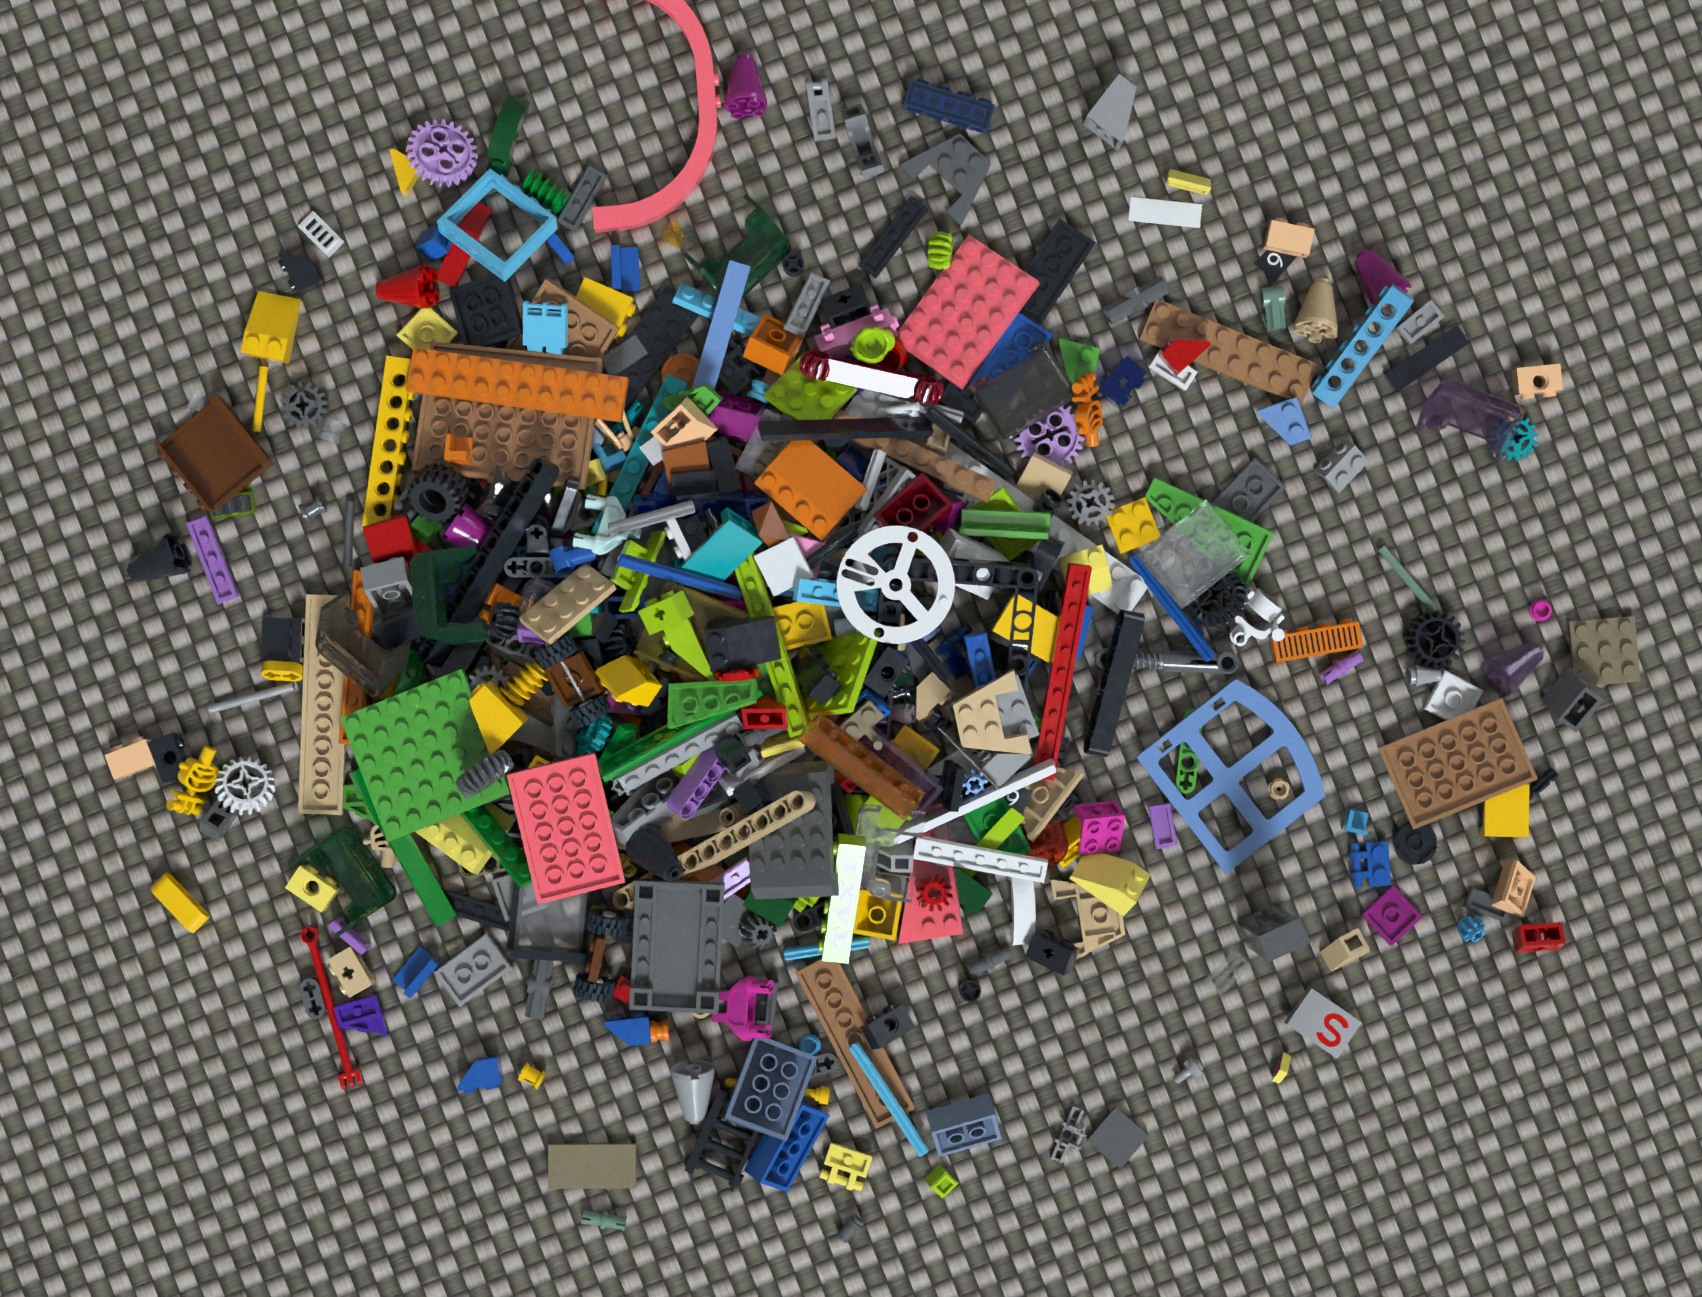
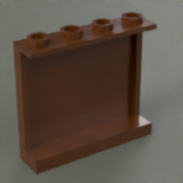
[154,393,275,513]

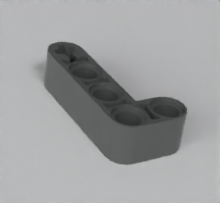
[504,537,591,577]

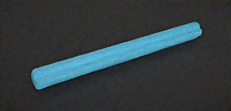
[849,1041,929,1156]

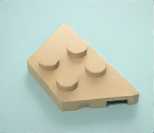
[1021,767,1084,842]

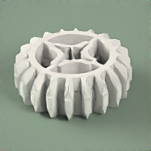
[215,756,275,815]

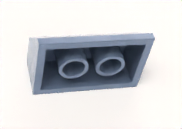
[926,1093,1002,1157]

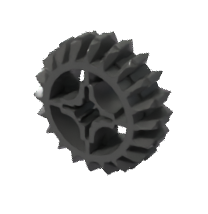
[455,750,514,798]

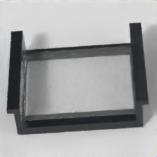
[506,880,592,963]

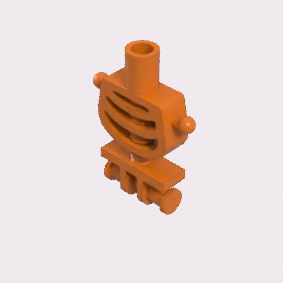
[1072,371,1103,447]

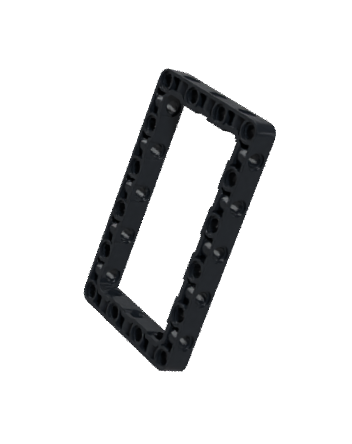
[862,553,1039,800]

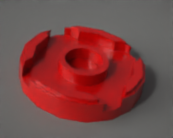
[715,665,760,682]

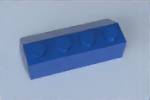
[744,1100,830,1192]

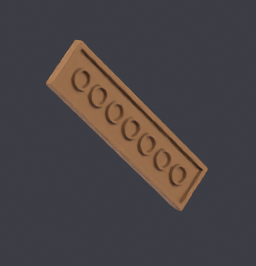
[1139,299,1318,405]
[795,958,915,1129]

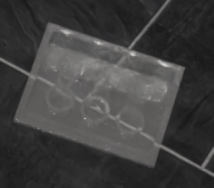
[1137,500,1251,609]

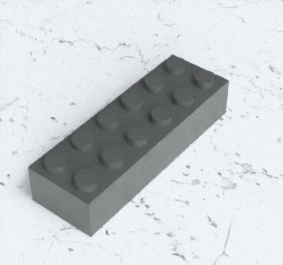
[1238,905,1311,962]

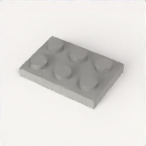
[975,673,1039,739]

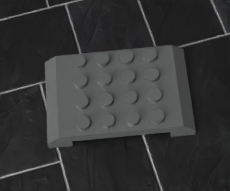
[748,761,839,899]
[629,878,725,1014]

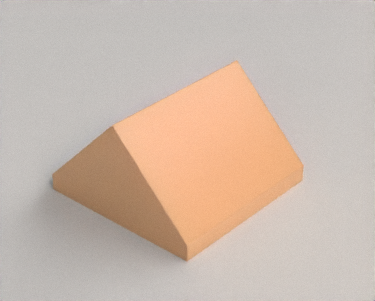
[1491,860,1536,918]

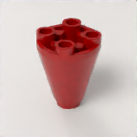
[375,265,440,309]

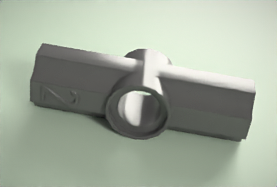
[1103,276,1169,325]
[525,960,554,1020]

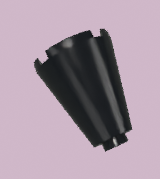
[127,532,192,582]
[625,824,682,881]

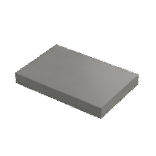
[434,932,513,1007]

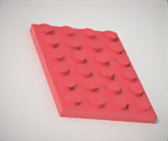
[895,235,1040,389]
[506,753,625,904]

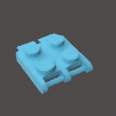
[523,301,568,355]

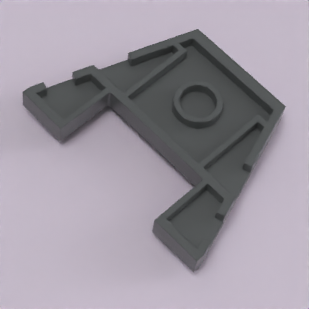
[899,134,991,226]

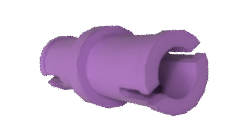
[1319,649,1363,685]

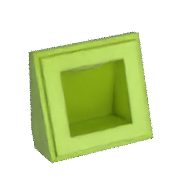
[925,1164,959,1198]

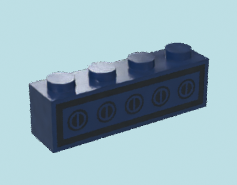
[903,79,995,134]

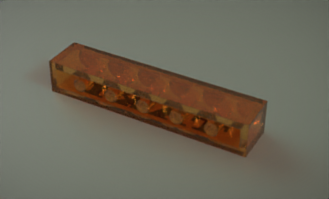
[798,713,925,820]

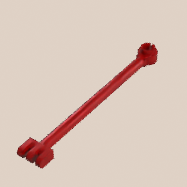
[300,926,364,1090]

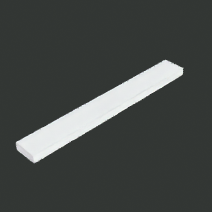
[892,758,1057,844]

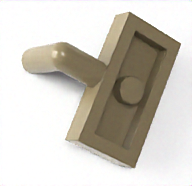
[836,698,884,750]

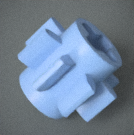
[963,768,988,797]

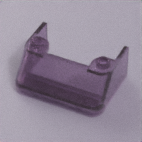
[1414,379,1525,466]

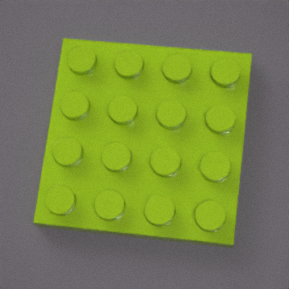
[798,630,880,718]

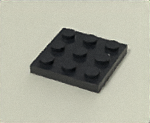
[449,274,523,347]

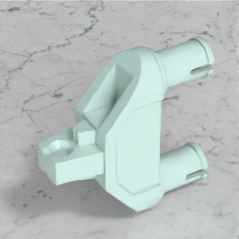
[573,494,642,555]

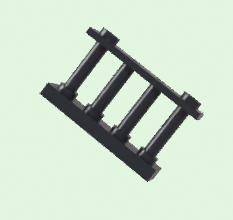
[684,1086,758,1192]

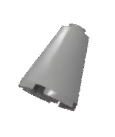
[671,1060,715,1124]

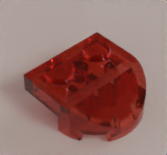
[1022,821,1068,869]

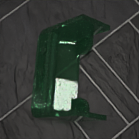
[683,194,791,298]
[410,545,489,645]
[289,827,397,937]

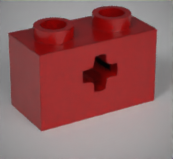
[1512,922,1566,953]

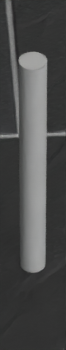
[207,682,295,714]

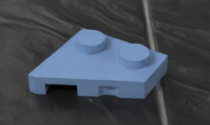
[1257,396,1312,445]

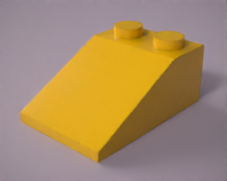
[241,291,302,364]

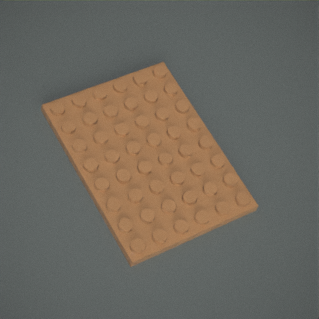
[412,341,604,490]

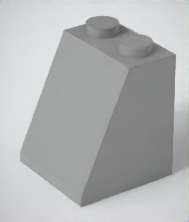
[1083,74,1137,151]

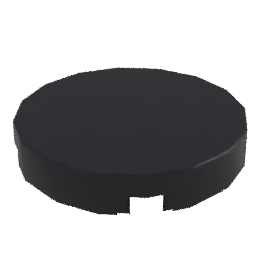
[1392,822,1437,865]

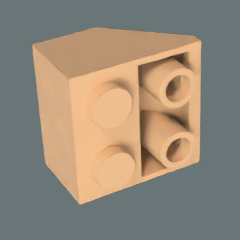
[651,397,718,449]

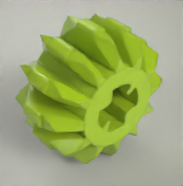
[927,232,953,270]

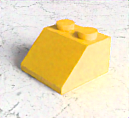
[853,889,903,940]

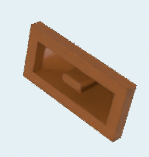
[752,501,791,548]

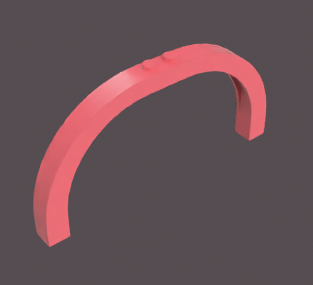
[592,0,721,233]

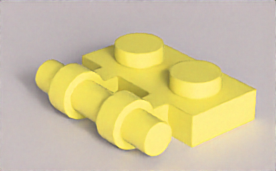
[819,1142,873,1191]

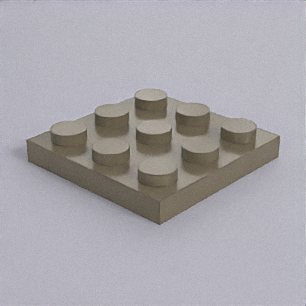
[1567,616,1641,685]

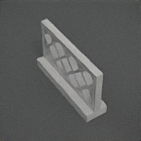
[835,456,917,542]

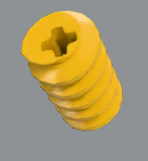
[500,658,549,706]

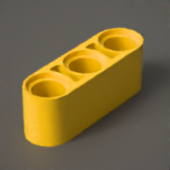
[150,872,210,933]

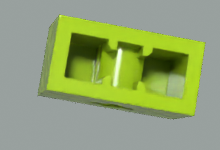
[638,590,694,635]

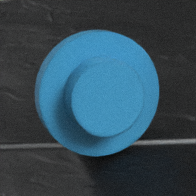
[799,1034,821,1056]

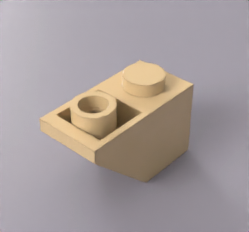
[916,672,951,721]
[1320,928,1370,972]

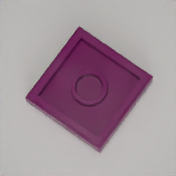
[1360,884,1423,946]

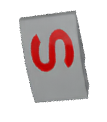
[1284,986,1362,1059]

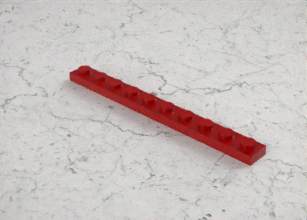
[1032,563,1092,781]

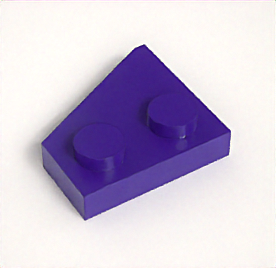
[333,993,389,1036]

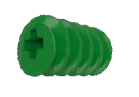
[522,168,571,214]

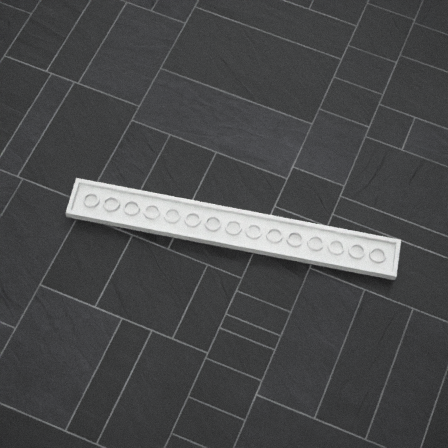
[845,389,1148,614]

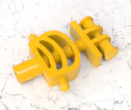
[166,745,220,816]

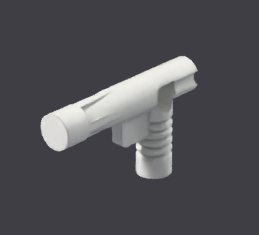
[877,402,921,417]

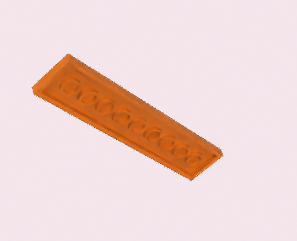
[406,347,629,422]

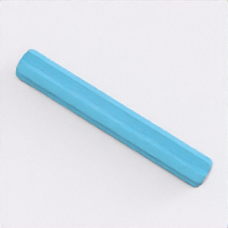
[784,935,870,961]

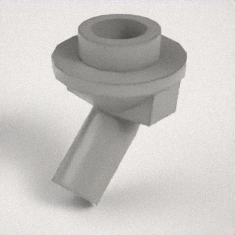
[1173,1057,1203,1083]

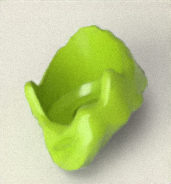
[849,326,895,364]

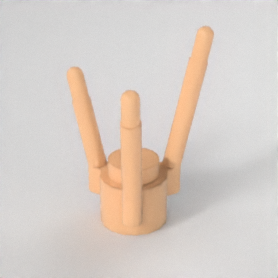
[595,411,635,452]

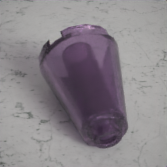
[1481,642,1544,697]

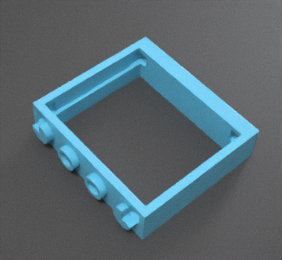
[437,169,558,282]

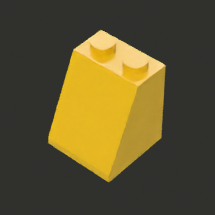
[469,680,529,754]

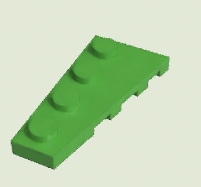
[667,678,757,729]

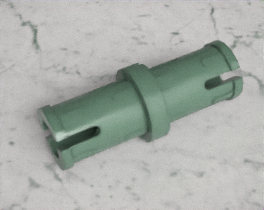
[581,1209,627,1231]

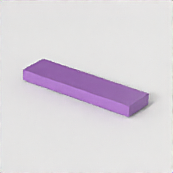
[186,515,240,604]

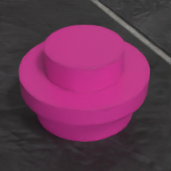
[1529,599,1552,621]

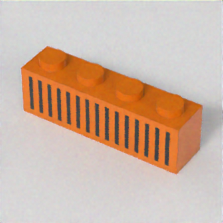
[1269,618,1363,663]

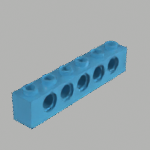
[1312,283,1414,409]

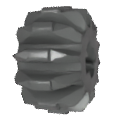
[739,912,777,950]

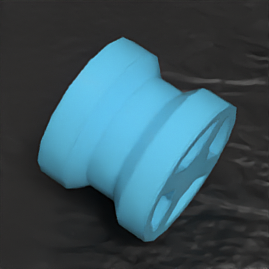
[747,379,771,404]

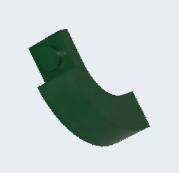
[487,95,530,177]

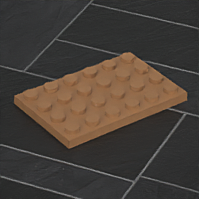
[1378,698,1538,830]

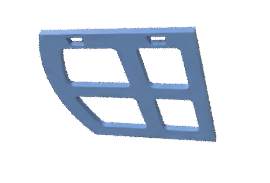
[1136,679,1325,874]

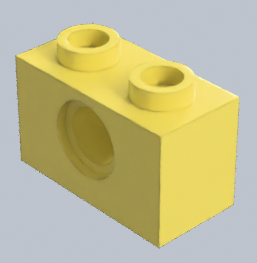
[285,864,340,912]

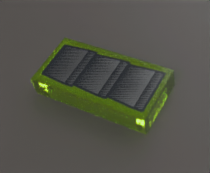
[211,491,256,520]

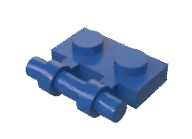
[1349,841,1391,888]

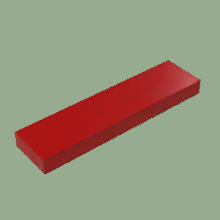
[437,202,493,288]

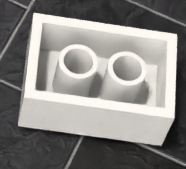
[932,528,1009,600]

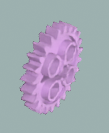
[405,119,478,187]
[1014,400,1085,467]

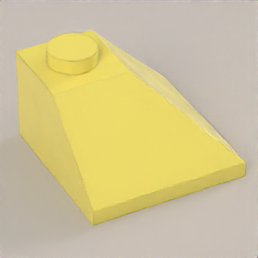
[1058,545,1113,595]

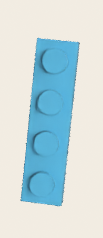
[673,282,761,336]

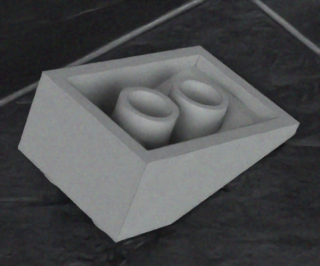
[360,557,423,620]

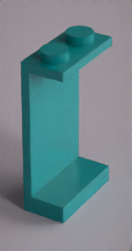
[674,507,763,595]

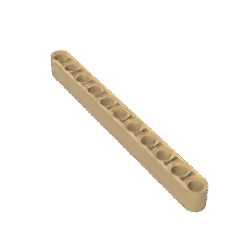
[613,791,816,909]

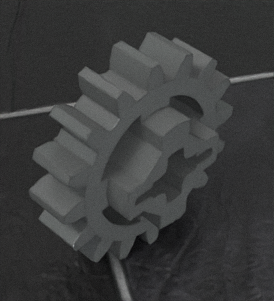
[280,382,329,430]

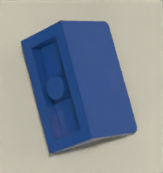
[611,245,640,292]
[393,947,441,999]

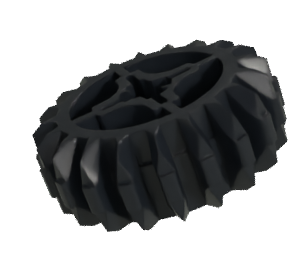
[1191,569,1249,629]
[1405,610,1465,669]

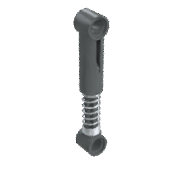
[1094,648,1239,674]

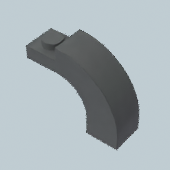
[840,104,884,178]

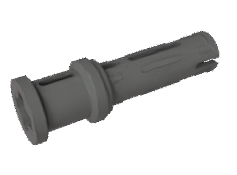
[734,729,787,750]

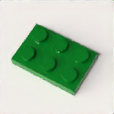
[963,796,1031,855]

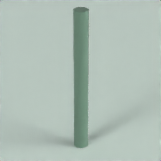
[1378,545,1441,616]

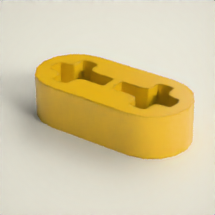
[261,661,303,681]

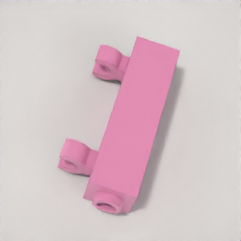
[814,304,899,358]

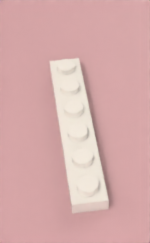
[913,835,1048,883]

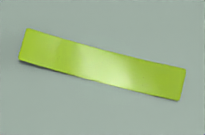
[959,808,1025,877]

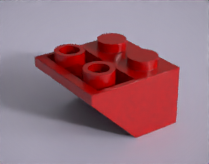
[363,514,422,566]

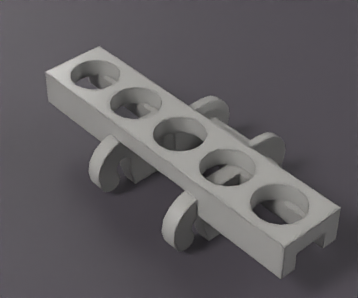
[1050,1105,1087,1163]

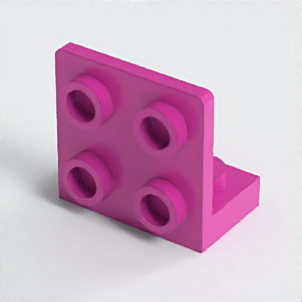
[1074,800,1125,856]

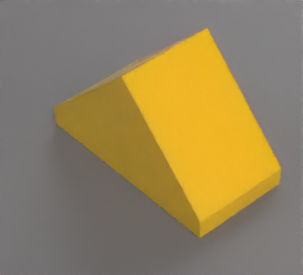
[389,149,420,196]

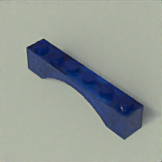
[633,492,768,520]

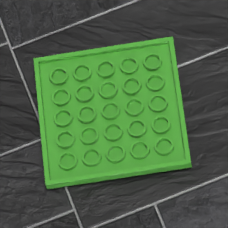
[340,669,511,842]

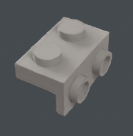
[1314,440,1369,493]

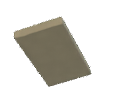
[548,1143,637,1189]

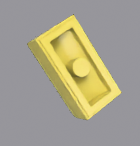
[1165,169,1211,195]

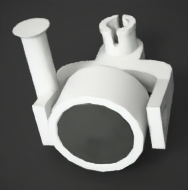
[1229,587,1285,646]

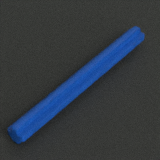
[617,553,743,600]
[1128,553,1215,662]

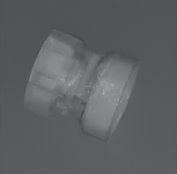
[318,417,346,445]

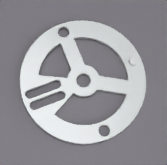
[837,526,955,644]

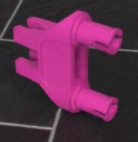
[712,976,774,1041]

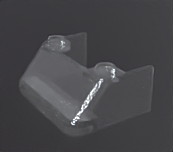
[855,804,926,903]

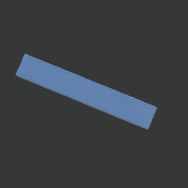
[692,260,751,390]

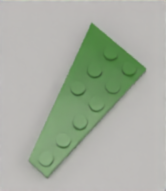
[1145,477,1274,588]

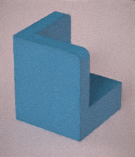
[592,443,626,474]
[1341,808,1369,835]

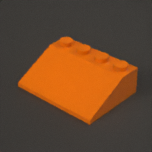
[755,440,868,541]

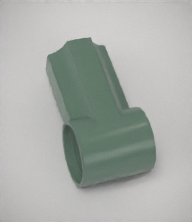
[1260,286,1286,331]

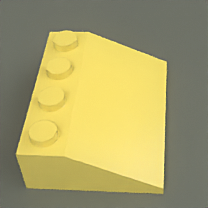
[415,803,516,874]

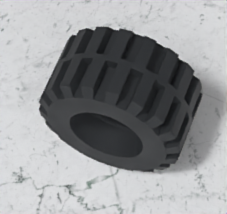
[407,463,469,524]

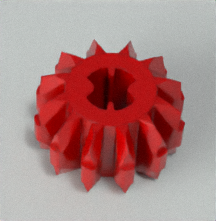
[916,874,953,912]

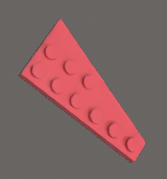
[898,804,963,944]

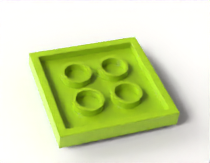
[764,354,857,420]

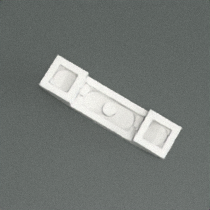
[1008,876,1036,945]

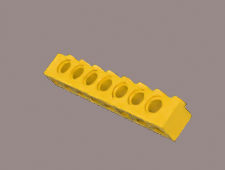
[362,356,415,530]

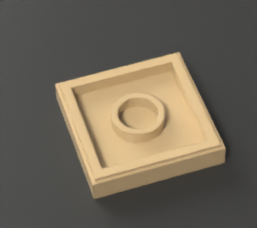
[1015,452,1073,501]

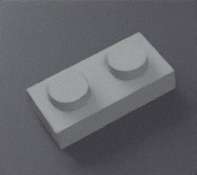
[1396,300,1445,345]

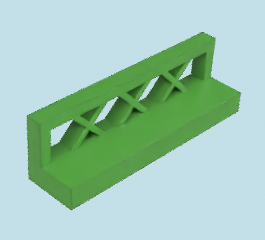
[959,508,1051,539]

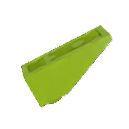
[661,618,716,681]

